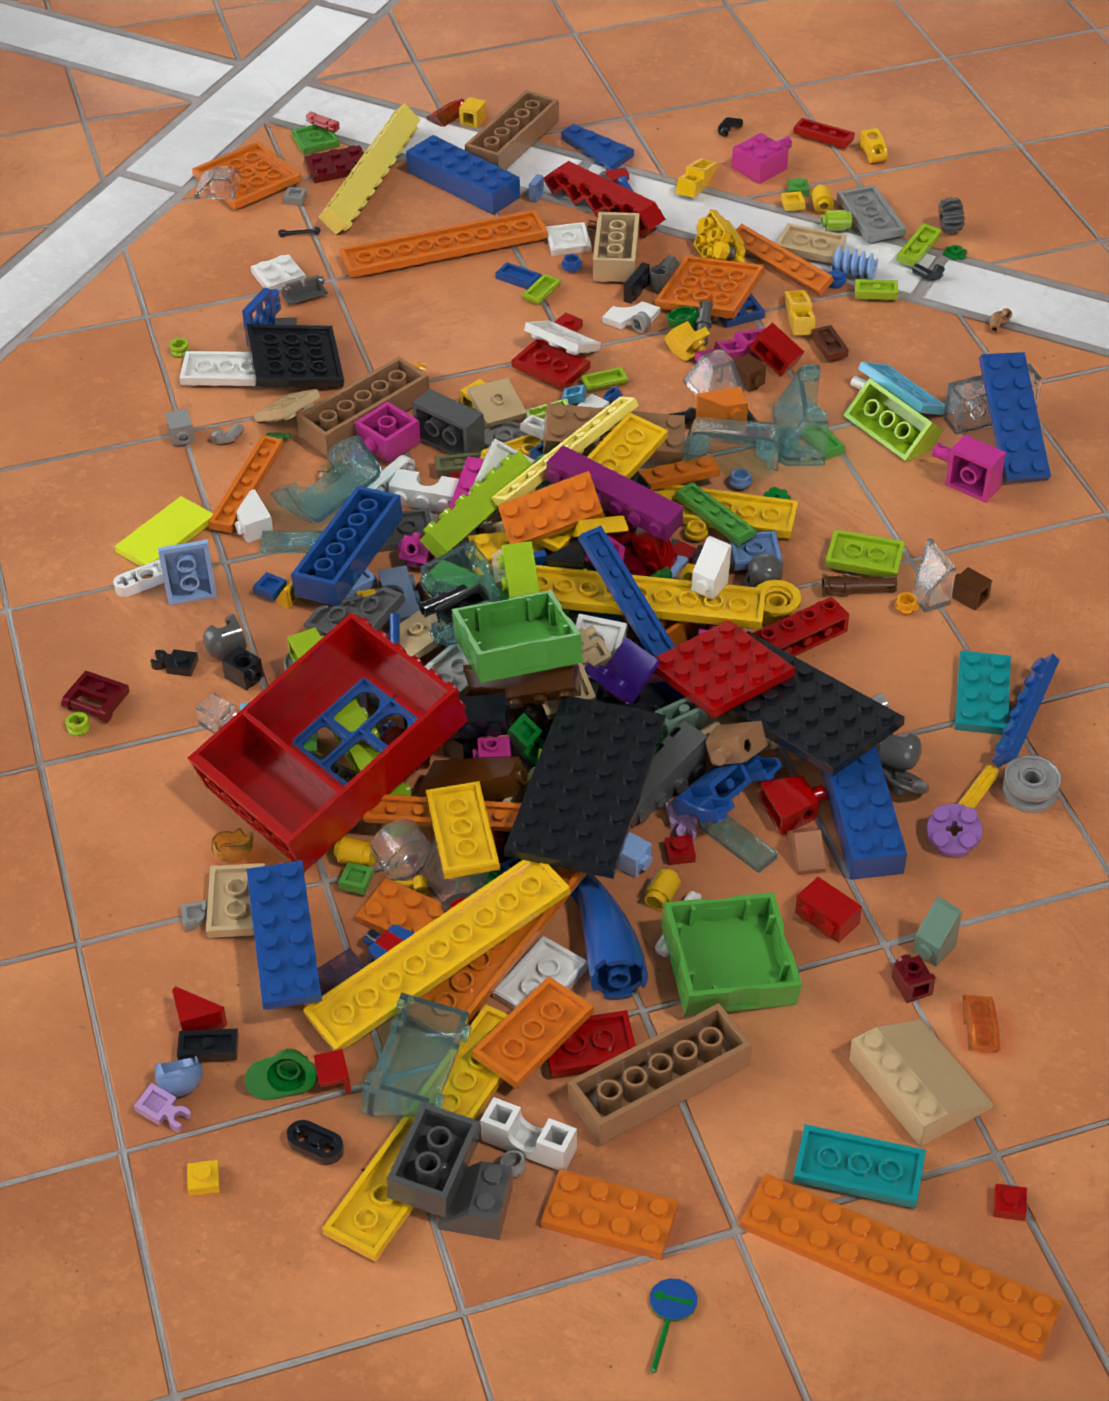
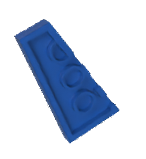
[561,124,634,170]

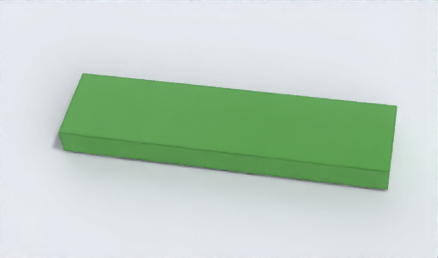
[675,482,756,546]

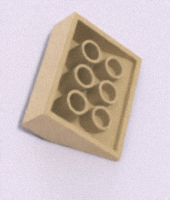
[849,1020,994,1147]

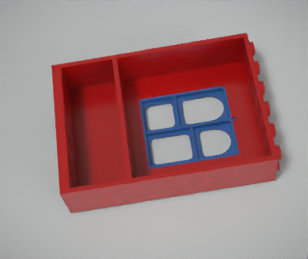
[187,612,468,872]

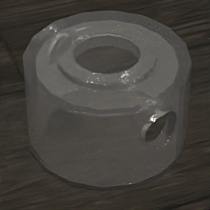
[370,818,434,881]

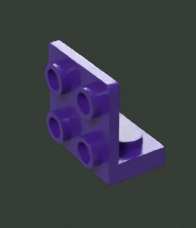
[584,638,660,704]

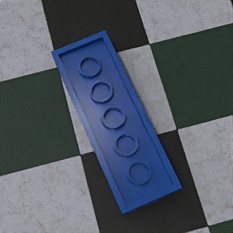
[979,352,1051,483]
[246,860,322,1010]

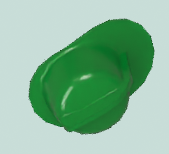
[245,1048,316,1100]

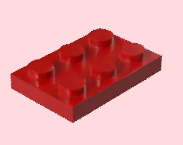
[511,339,590,390]
[547,1010,636,1078]

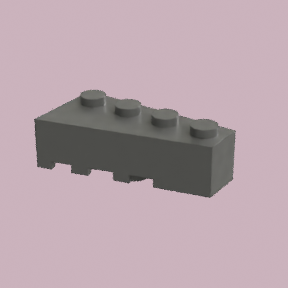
[631,720,707,829]

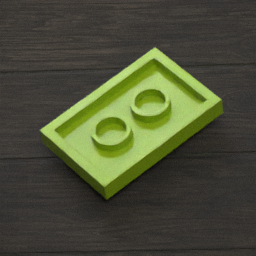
[825,529,906,577]

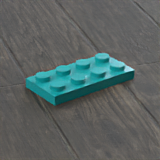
[954,650,1011,735]
[793,1124,926,1209]

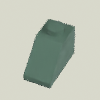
[655,697,709,739]
[913,896,962,966]

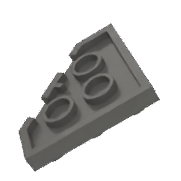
[303,587,406,636]

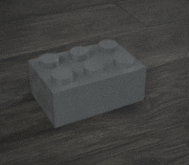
[412,389,485,455]
[387,1102,480,1218]

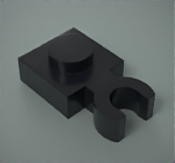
[150,649,199,677]

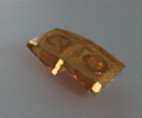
[963,995,1000,1053]

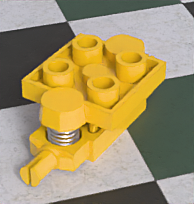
[694,209,747,263]

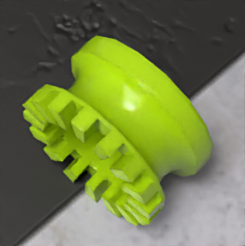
[169,338,190,358]
[65,712,90,736]

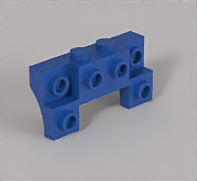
[671,754,782,824]

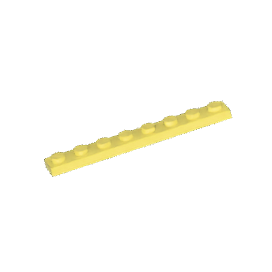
[492,396,639,506]

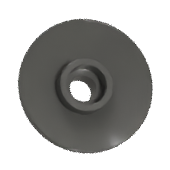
[882,765,929,795]

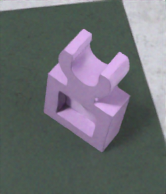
[665,802,697,841]
[134,1082,191,1132]

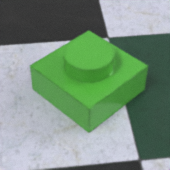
[787,178,810,197]
[338,862,374,895]

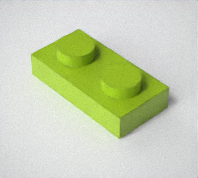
[855,279,898,301]

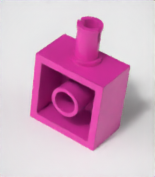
[732,133,792,184]
[350,401,421,463]
[932,435,1006,503]

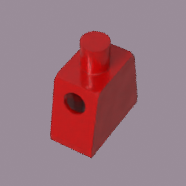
[759,775,828,836]

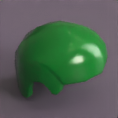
[667,307,698,330]

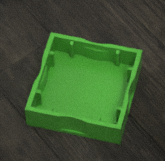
[452,590,583,683]
[660,892,802,1016]

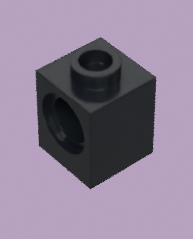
[222,646,264,691]

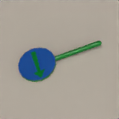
[650,1278,697,1374]

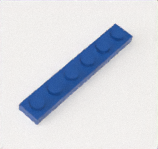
[992,653,1060,767]

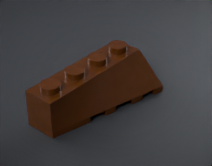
[463,664,581,709]

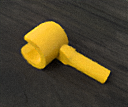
[392,875,429,896]

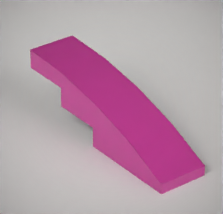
[694,328,765,370]

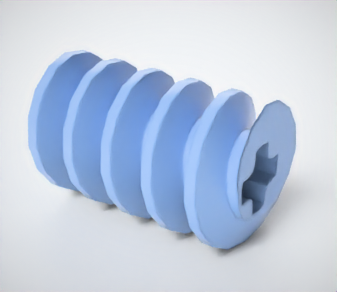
[832,245,878,280]

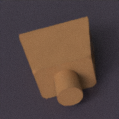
[706,721,768,766]

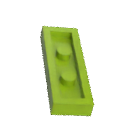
[896,223,942,267]

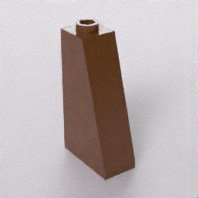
[415,757,528,801]

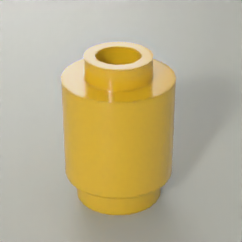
[811,184,834,213]
[334,836,377,867]
[644,868,681,910]

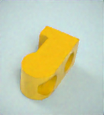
[859,128,888,163]

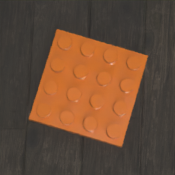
[192,141,302,209]
[654,255,764,319]

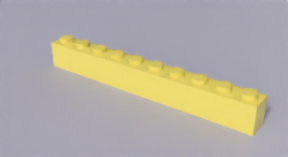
[318,103,421,234]

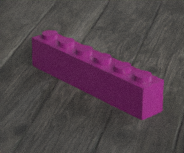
[546,445,684,541]

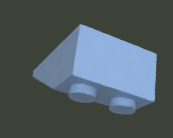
[158,540,217,605]

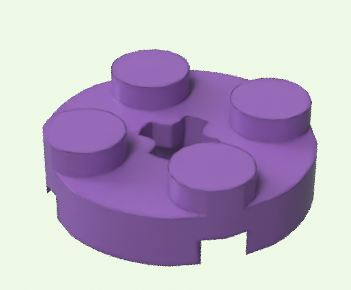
[927,804,982,858]

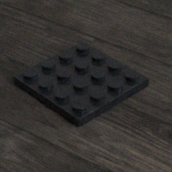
[246,324,344,388]

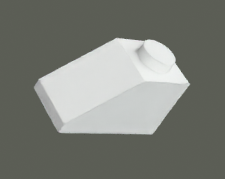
[235,489,274,543]
[691,536,731,599]

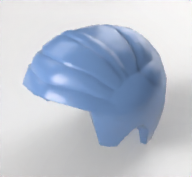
[155,1056,203,1097]

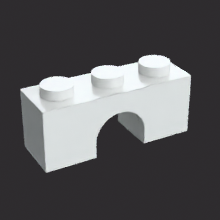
[388,468,459,513]
[480,1097,577,1171]

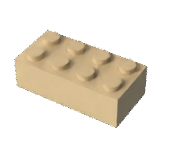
[593,212,639,283]

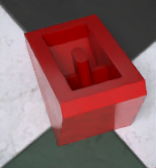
[172,986,227,1031]

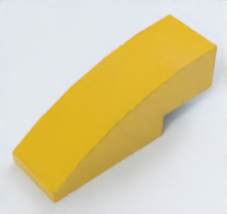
[675,158,719,198]
[784,290,815,335]

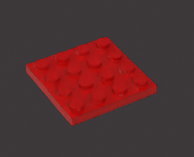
[654,621,795,718]

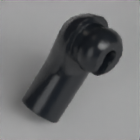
[718,117,743,137]
[912,263,945,280]

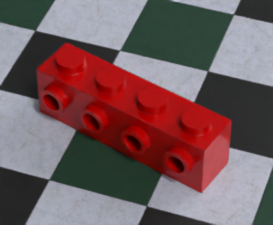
[753,596,849,656]

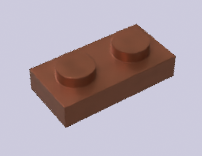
[811,325,849,361]

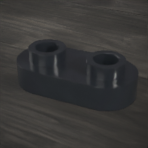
[287,1120,344,1164]

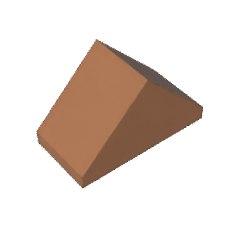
[786,827,826,875]

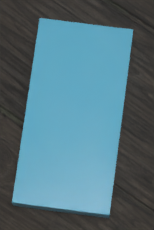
[858,361,949,415]

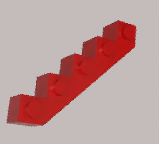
[544,161,666,237]

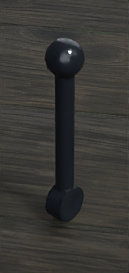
[278,227,321,237]

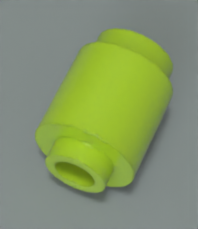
[821,210,852,231]

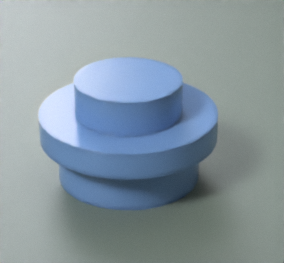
[729,468,752,490]

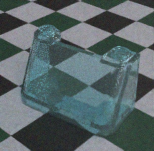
[772,364,829,466]
[684,417,782,471]
[270,435,381,524]
[420,541,502,646]
[361,992,472,1117]

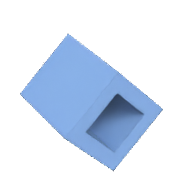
[617,832,653,878]

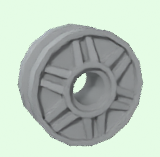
[1002,755,1061,813]

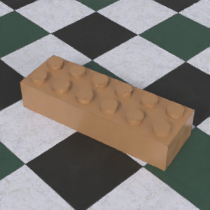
[464,90,559,170]
[296,356,429,457]
[543,403,685,467]
[568,1003,752,1145]

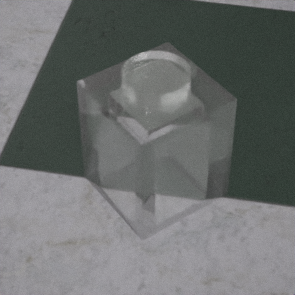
[196,692,237,734]

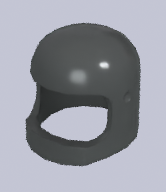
[743,553,783,587]
[203,614,247,659]
[879,733,922,771]

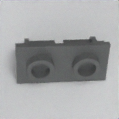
[281,275,328,305]

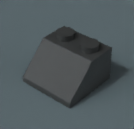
[438,1161,513,1240]

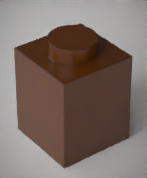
[731,353,766,392]
[951,567,992,610]

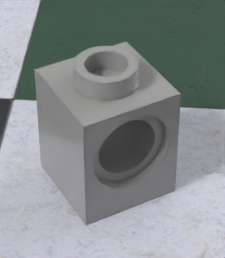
[165,409,195,447]

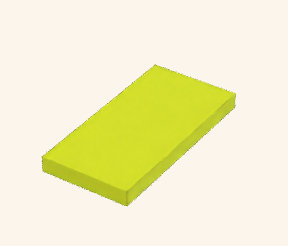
[114,496,213,566]

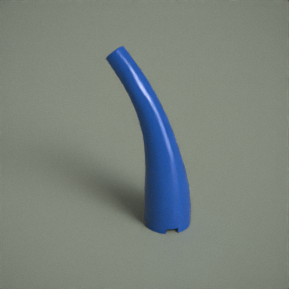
[571,874,648,1000]

